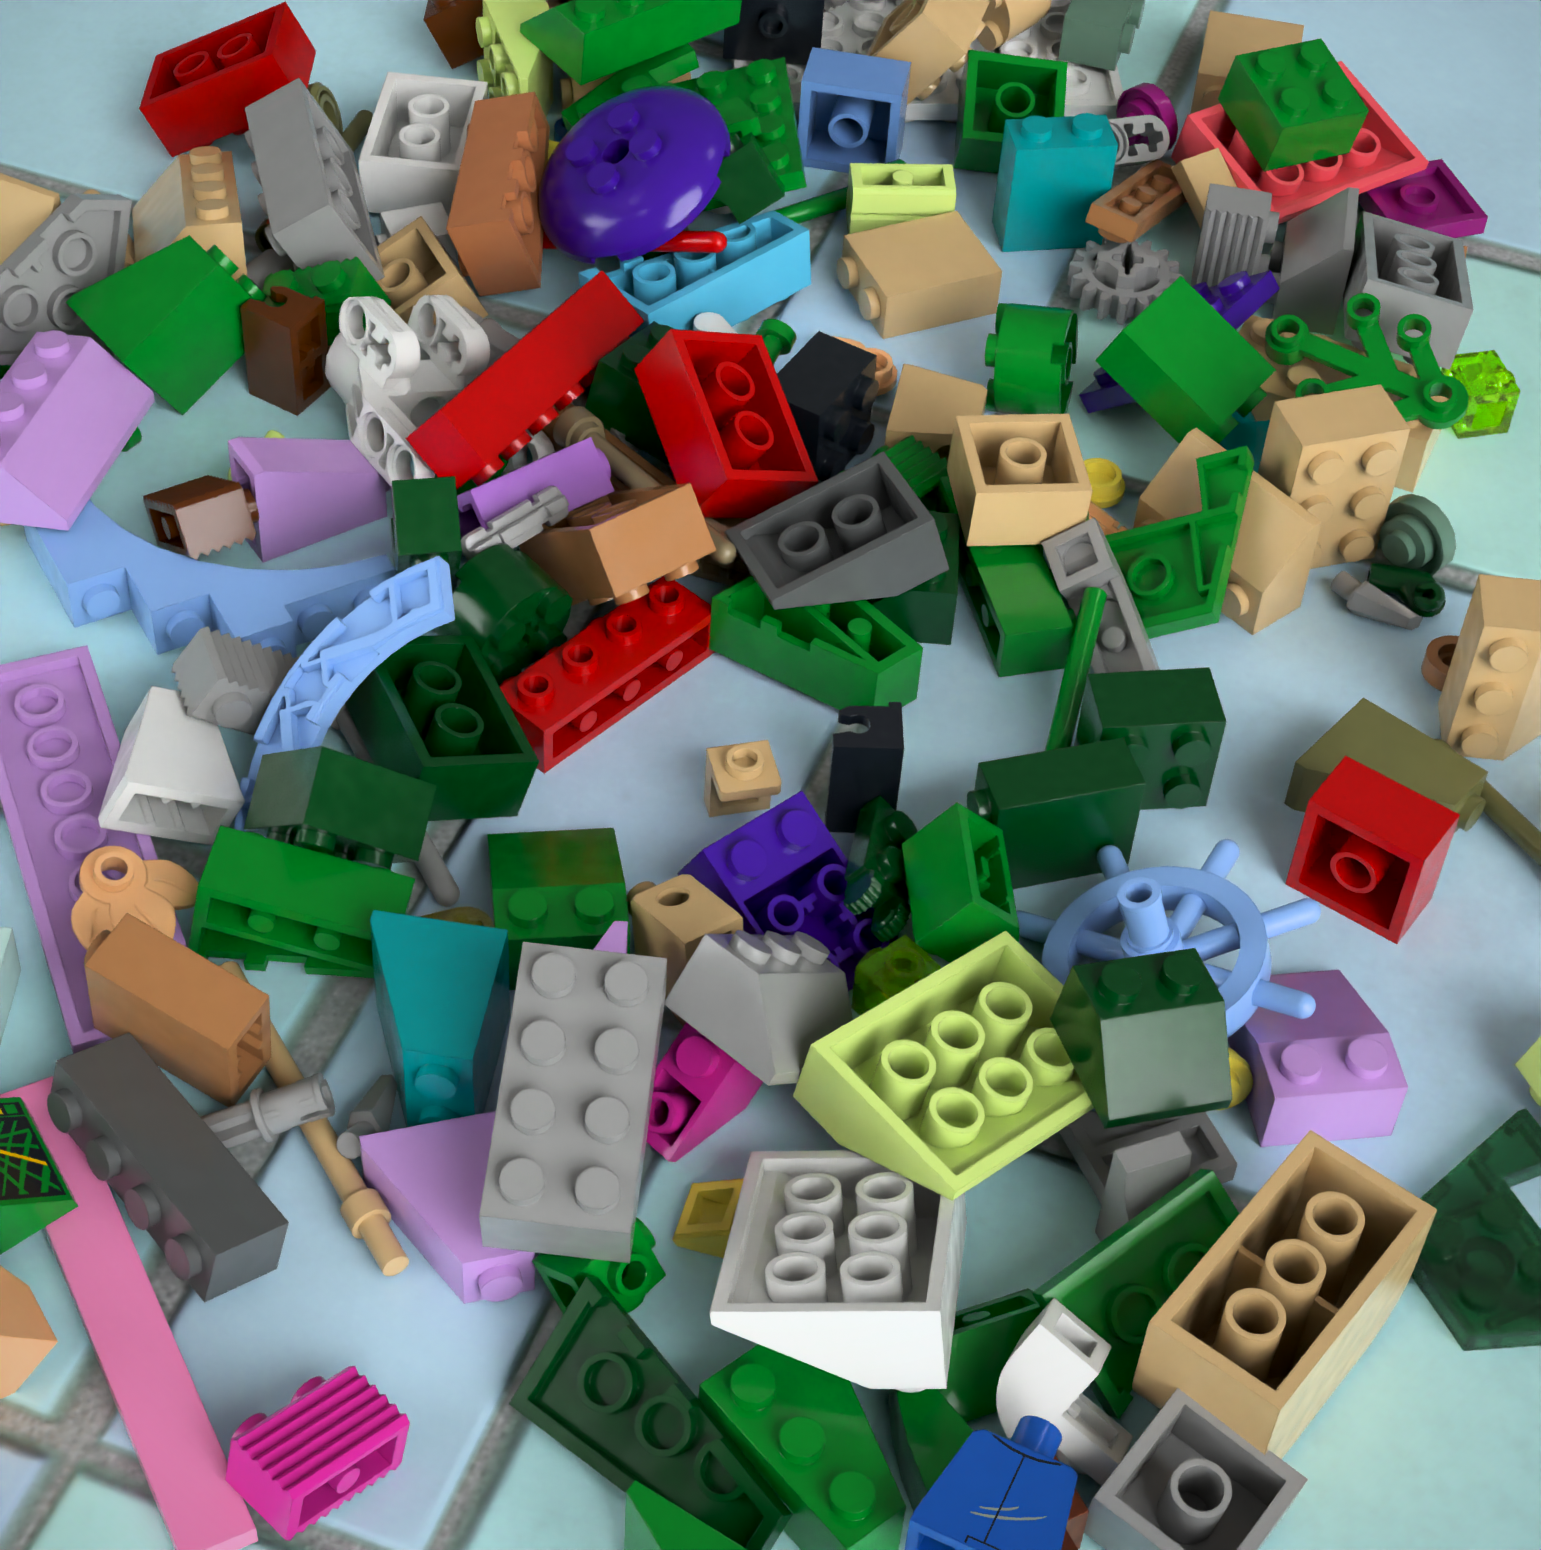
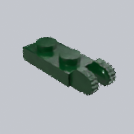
[843,795,918,943]

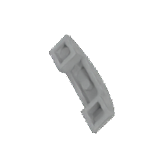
[1041,518,1160,673]

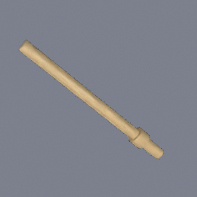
[220,961,409,1276]

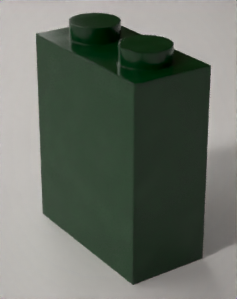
[967,737,1146,889]

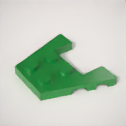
[561,43,762,137]
[1086,445,1254,639]

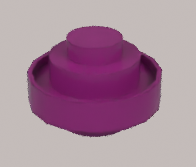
[1116,83,1178,151]

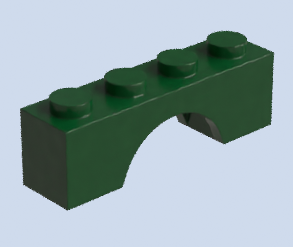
[391,476,462,594]

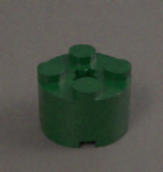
[433,544,572,686]

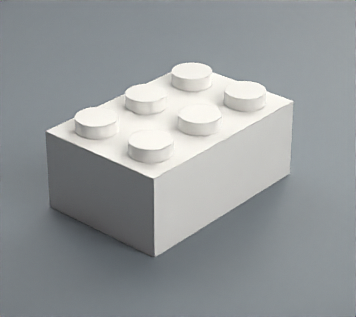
[358,72,488,217]

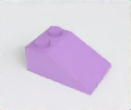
[1228,970,1408,1147]

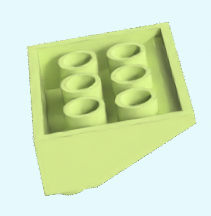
[793,931,1094,1201]

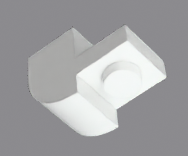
[996,1298,1133,1486]

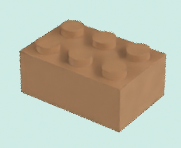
[519,483,717,606]

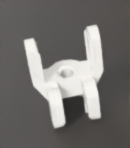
[325,295,555,486]

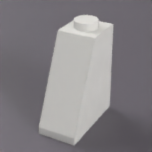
[98,686,245,846]

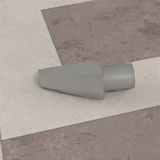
[1330,571,1423,630]
[336,1075,397,1159]

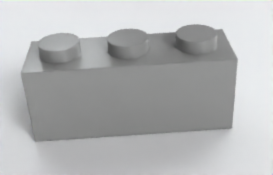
[664,930,853,1086]

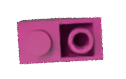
[646,1022,763,1162]

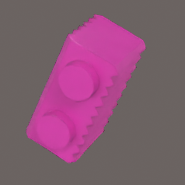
[225,1366,410,1541]

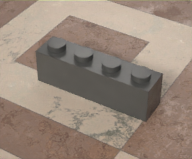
[47,1032,289,1303]

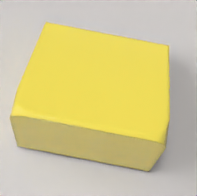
[672,1178,744,1258]

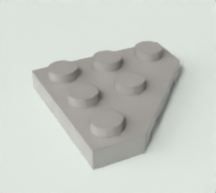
[0,194,132,365]

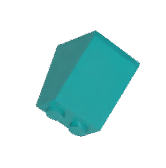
[370,910,510,1127]

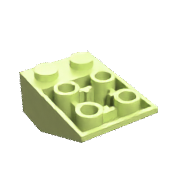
[476,0,553,118]

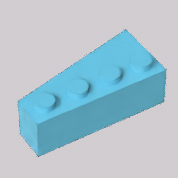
[578,210,811,338]

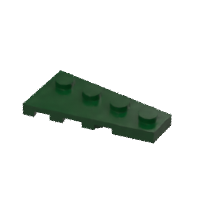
[509,1276,793,1550]

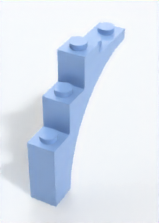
[24,499,396,658]

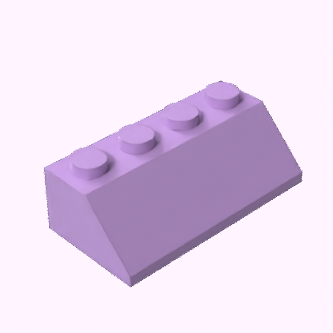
[0,330,155,531]

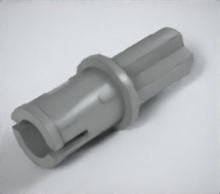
[201,1073,335,1149]

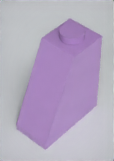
[228,437,391,562]
[359,1111,535,1304]

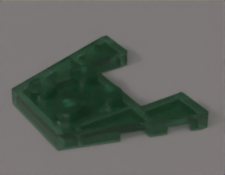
[1411,1108,1541,1351]

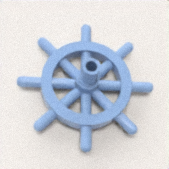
[1017,839,1321,1038]

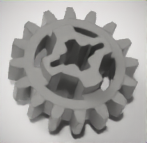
[1067,238,1183,325]

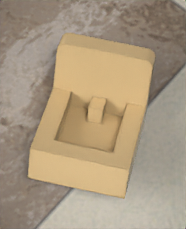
[704,740,781,817]

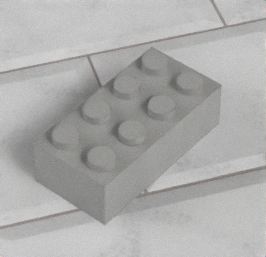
[244,78,385,282]
[1343,211,1474,370]
[479,942,667,1263]

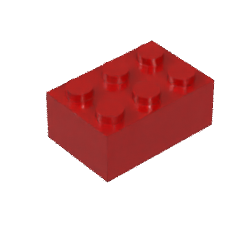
[139,1,316,157]
[634,329,819,518]

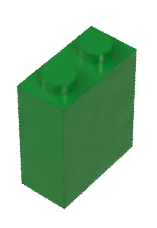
[1095,276,1276,444]

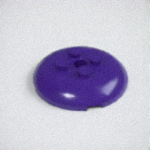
[538,86,731,264]

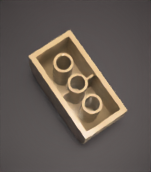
[1132,1130,1437,1459]

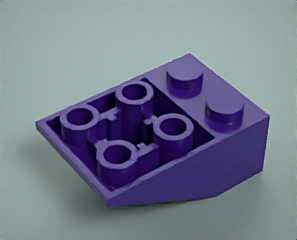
[677,791,909,992]

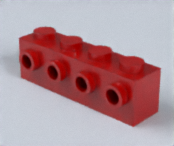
[499,576,715,774]

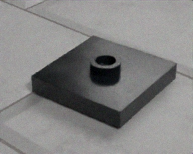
[723,0,824,65]

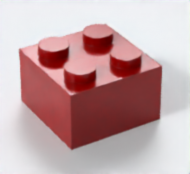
[1285,755,1460,944]

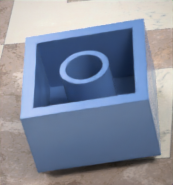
[798,47,911,173]

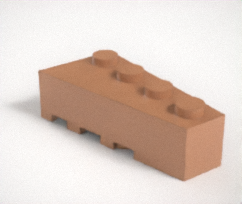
[446,91,550,297]

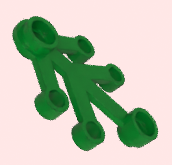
[1265,293,1469,430]

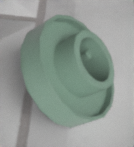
[1379,494,1456,576]

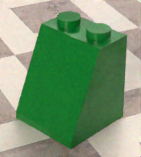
[66,235,267,415]

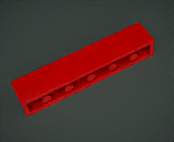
[405,270,644,490]

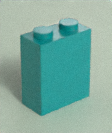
[992,113,1118,252]

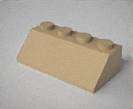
[132,146,247,281]

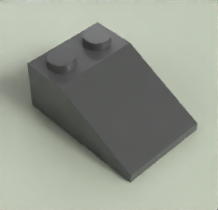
[725,451,949,610]

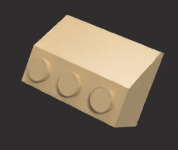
[1133,427,1322,635]
[1438,574,1541,761]

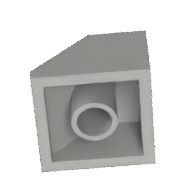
[1265,187,1359,335]

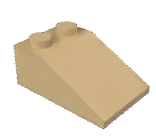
[328,216,489,351]

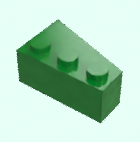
[709,576,923,710]
[188,825,416,978]
[698,1344,906,1550]

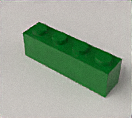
[936,476,1077,677]

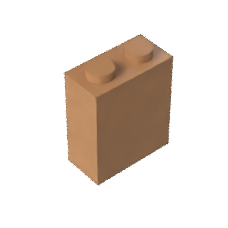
[84,913,272,1107]

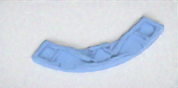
[234,556,455,837]

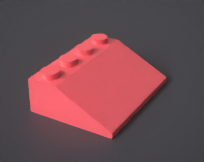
[1171,61,1429,225]

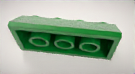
[520,0,742,86]

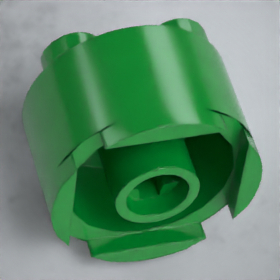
[985,303,1078,414]

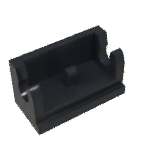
[824,702,904,833]

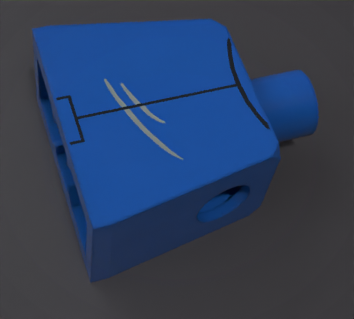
[904,1415,1078,1550]

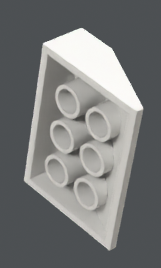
[710,1150,967,1393]

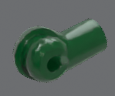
[1367,562,1446,617]

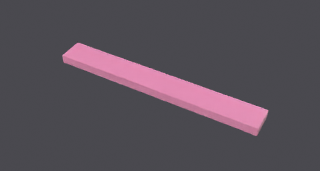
[0,1076,258,1550]

